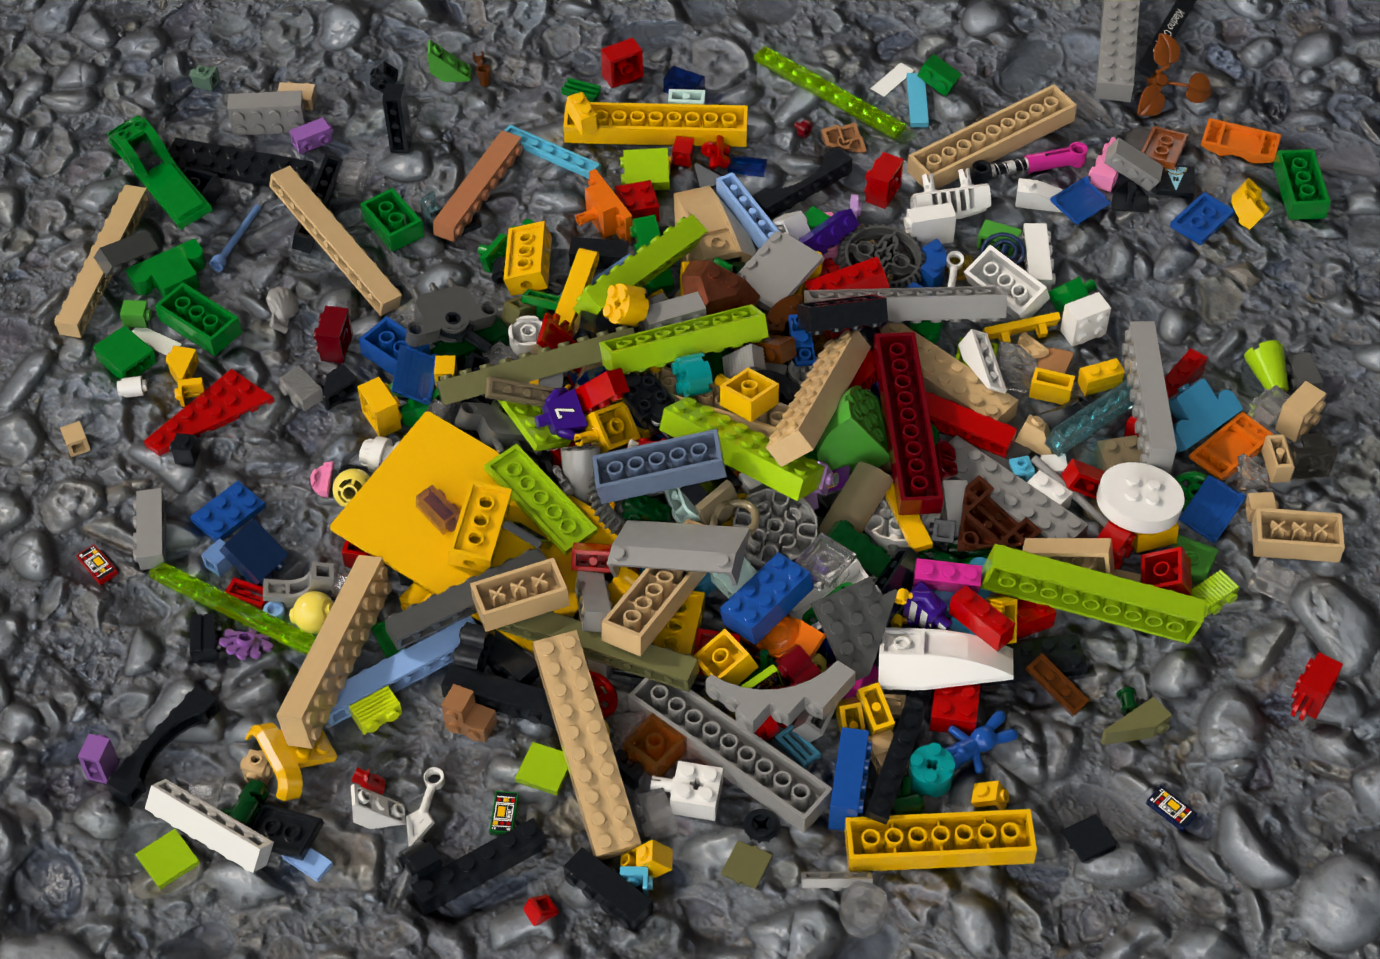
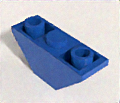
[788,314,816,367]

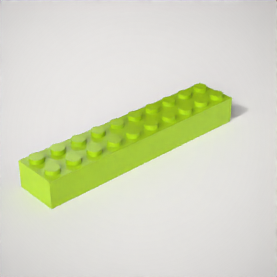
[980,544,1205,644]

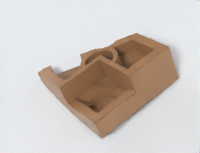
[821,122,867,153]
[1037,348,1074,374]

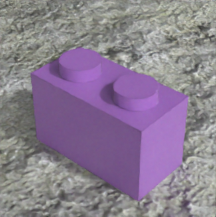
[78,734,119,784]

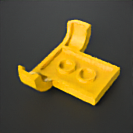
[245,722,337,801]

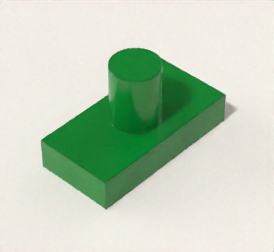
[478,233,508,273]
[521,289,561,319]

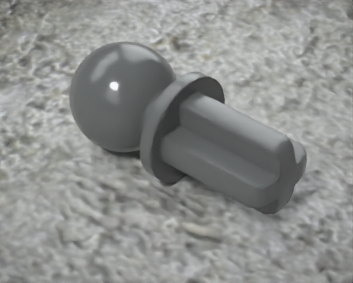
[542,278,564,295]

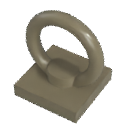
[695,479,760,537]

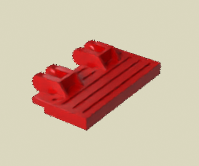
[536,312,583,374]

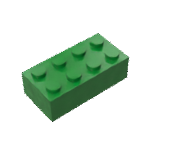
[1273,149,1331,220]
[155,282,242,356]

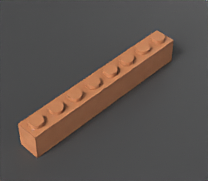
[433,130,523,242]

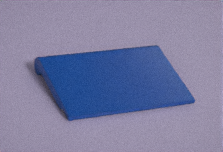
[1050,176,1111,225]
[391,345,439,405]
[1178,475,1246,543]

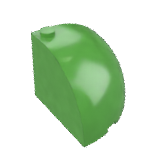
[817,385,890,474]

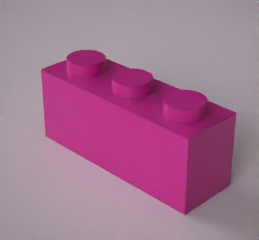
[913,558,982,594]

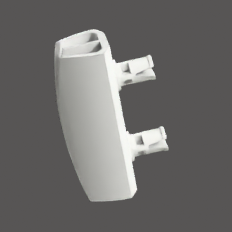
[910,168,991,219]

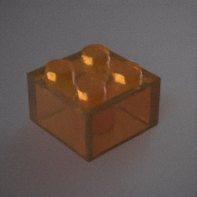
[623,713,687,777]

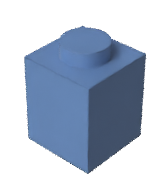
[201,538,233,577]

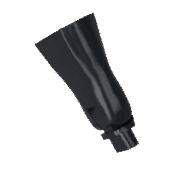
[1037,394,1099,447]

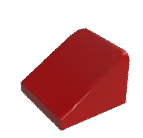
[523,894,559,926]

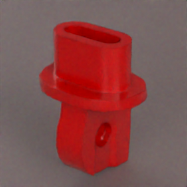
[351,767,385,795]

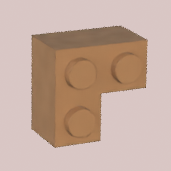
[441,684,497,743]

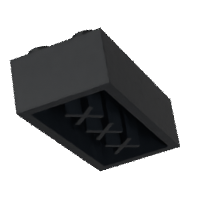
[797,294,888,335]

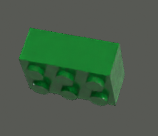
[360,188,424,252]

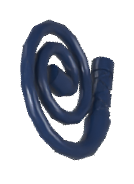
[980,232,1026,265]

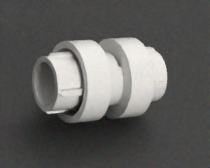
[359,436,400,473]

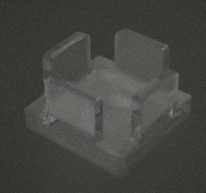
[795,532,856,591]

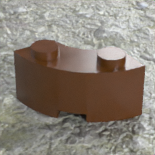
[766,294,803,336]

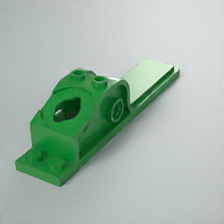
[106,115,213,230]

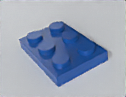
[1170,192,1235,245]
[190,481,266,542]

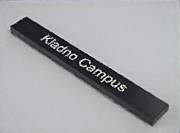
[1135,0,1197,78]

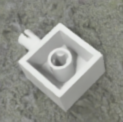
[650,761,723,821]

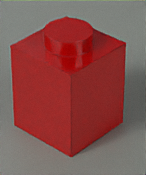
[672,136,694,167]

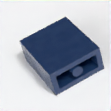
[219,518,289,585]

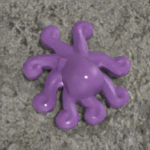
[219,625,273,660]

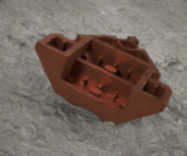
[682,260,760,315]
[957,475,1042,552]

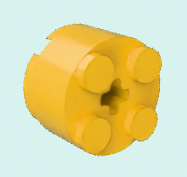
[603,283,649,327]

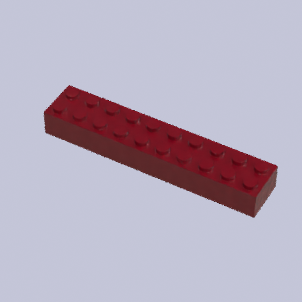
[872,332,944,515]

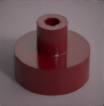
[794,119,813,139]

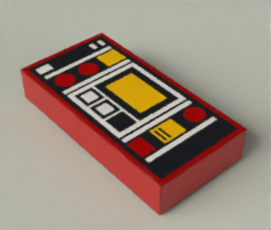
[76,545,118,585]

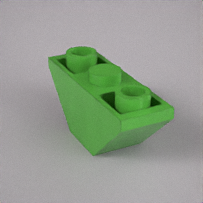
[427,40,472,82]

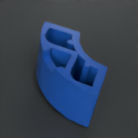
[920,239,947,287]

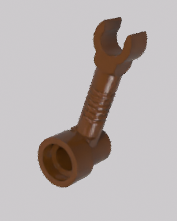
[473,51,491,87]

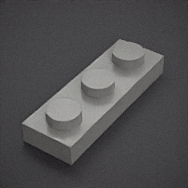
[801,871,873,891]

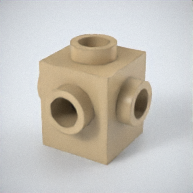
[240,749,274,786]

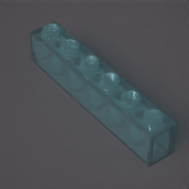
[1044,380,1134,457]

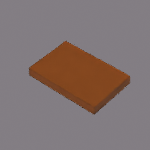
[1141,126,1189,170]

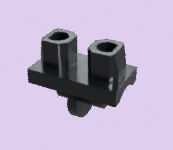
[614,749,644,791]

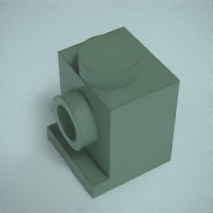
[190,65,220,91]

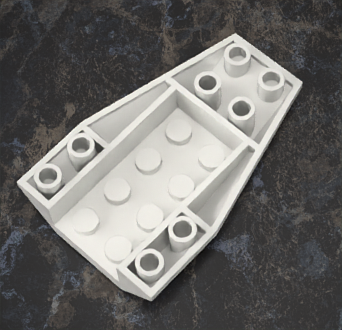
[878,628,1014,691]

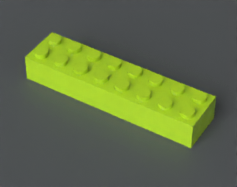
[573,214,708,317]
[599,304,769,376]
[659,397,825,501]

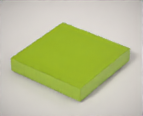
[515,742,569,796]
[135,829,200,890]

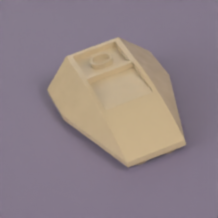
[674,186,756,264]

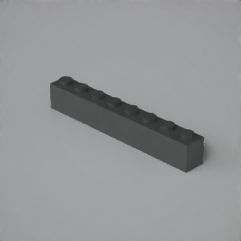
[385,548,547,650]

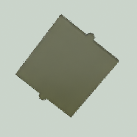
[721,841,773,890]

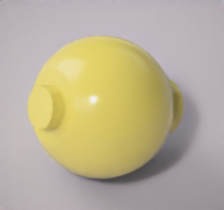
[332,468,370,508]
[289,591,334,634]

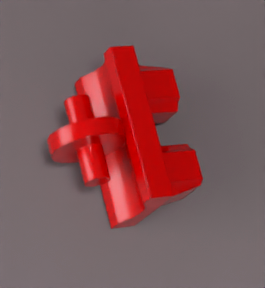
[701,135,730,170]

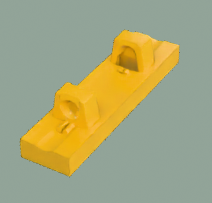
[982,312,1061,347]

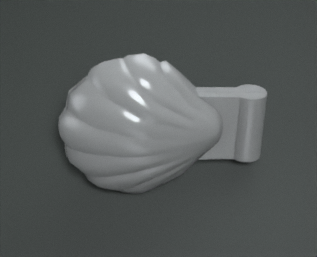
[266,286,299,334]

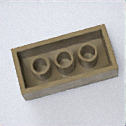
[1094,435,1142,471]

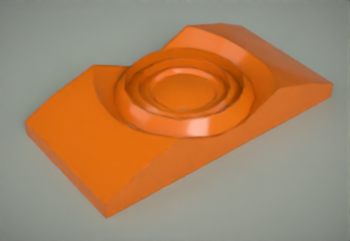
[1201,118,1282,163]
[1189,411,1274,481]
[741,615,826,659]

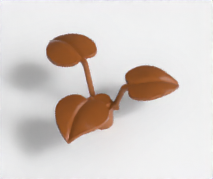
[1137,33,1211,116]

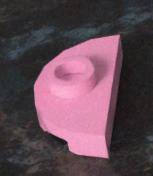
[310,461,335,498]

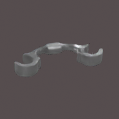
[552,465,574,497]

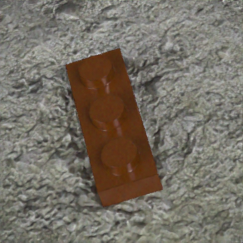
[1025,653,1090,717]

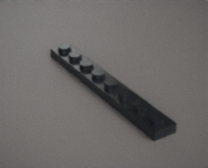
[865,689,934,825]

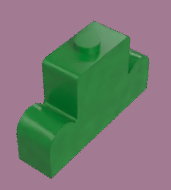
[125,238,206,298]

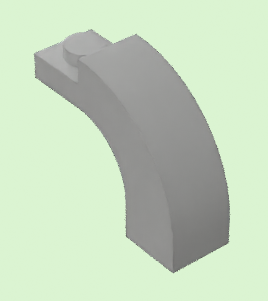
[263,562,334,607]

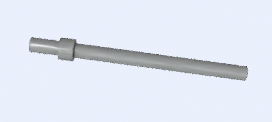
[1031,455,1109,527]

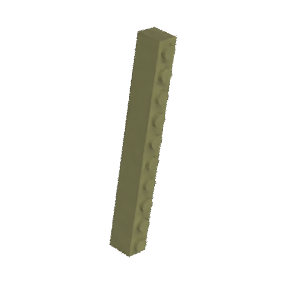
[436,325,635,406]
[497,611,699,692]

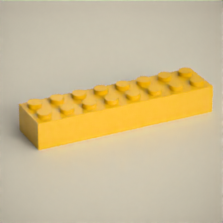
[844,809,1037,871]

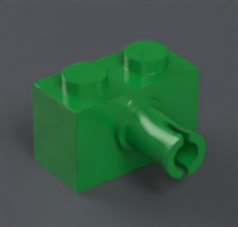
[1048,276,1097,312]

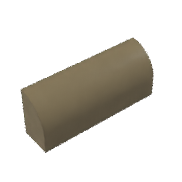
[817,461,894,538]

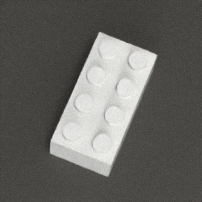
[964,245,1050,320]

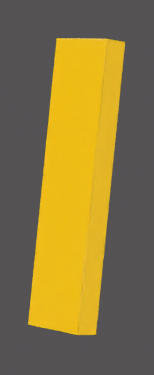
[884,483,933,552]

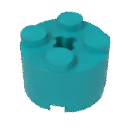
[671,352,713,397]
[908,743,955,798]

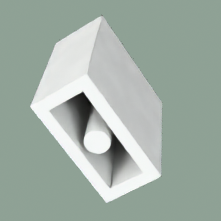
[904,202,956,247]

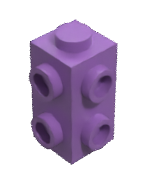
[289,117,334,154]

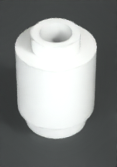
[117,376,148,398]

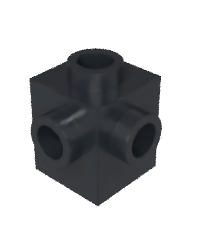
[370,61,398,93]

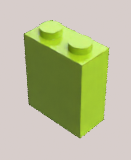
[620,148,670,190]

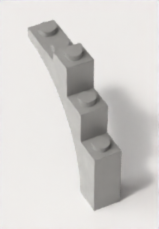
[705,660,856,733]

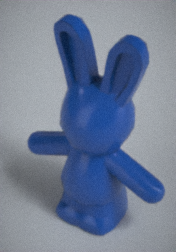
[945,711,1019,774]

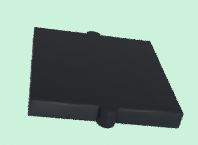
[1061,814,1116,862]

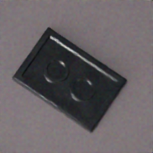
[249,803,324,861]

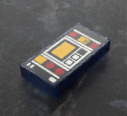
[1146,786,1198,832]

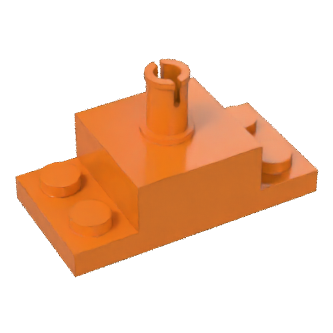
[575,169,632,244]

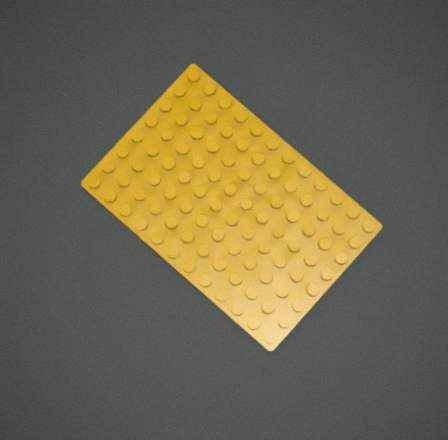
[330,411,617,654]

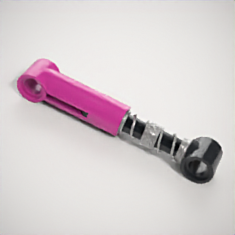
[971,142,1088,185]

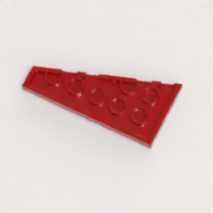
[144,369,274,456]

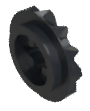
[743,809,780,844]

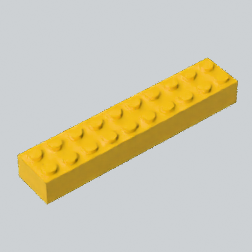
[563,102,748,147]

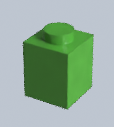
[120,300,152,328]

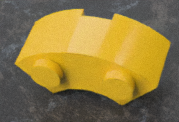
[1231,177,1270,230]

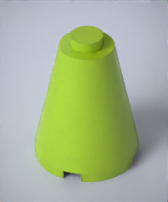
[1244,340,1289,398]

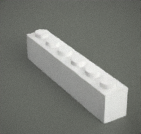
[145,779,274,873]

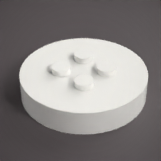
[1097,462,1185,534]

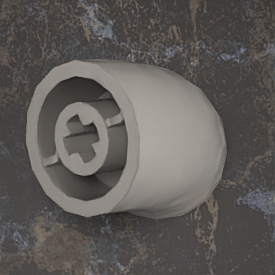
[561,446,601,506]

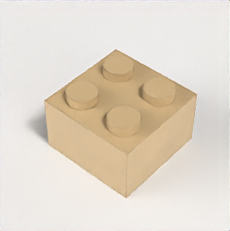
[1275,381,1327,443]

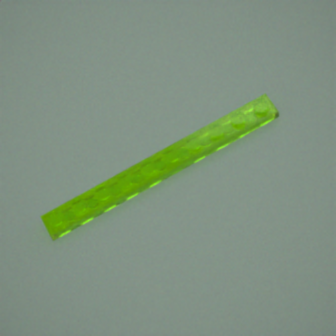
[754,46,906,140]
[149,562,316,655]

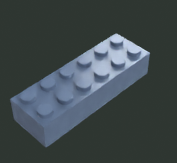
[592,429,727,504]

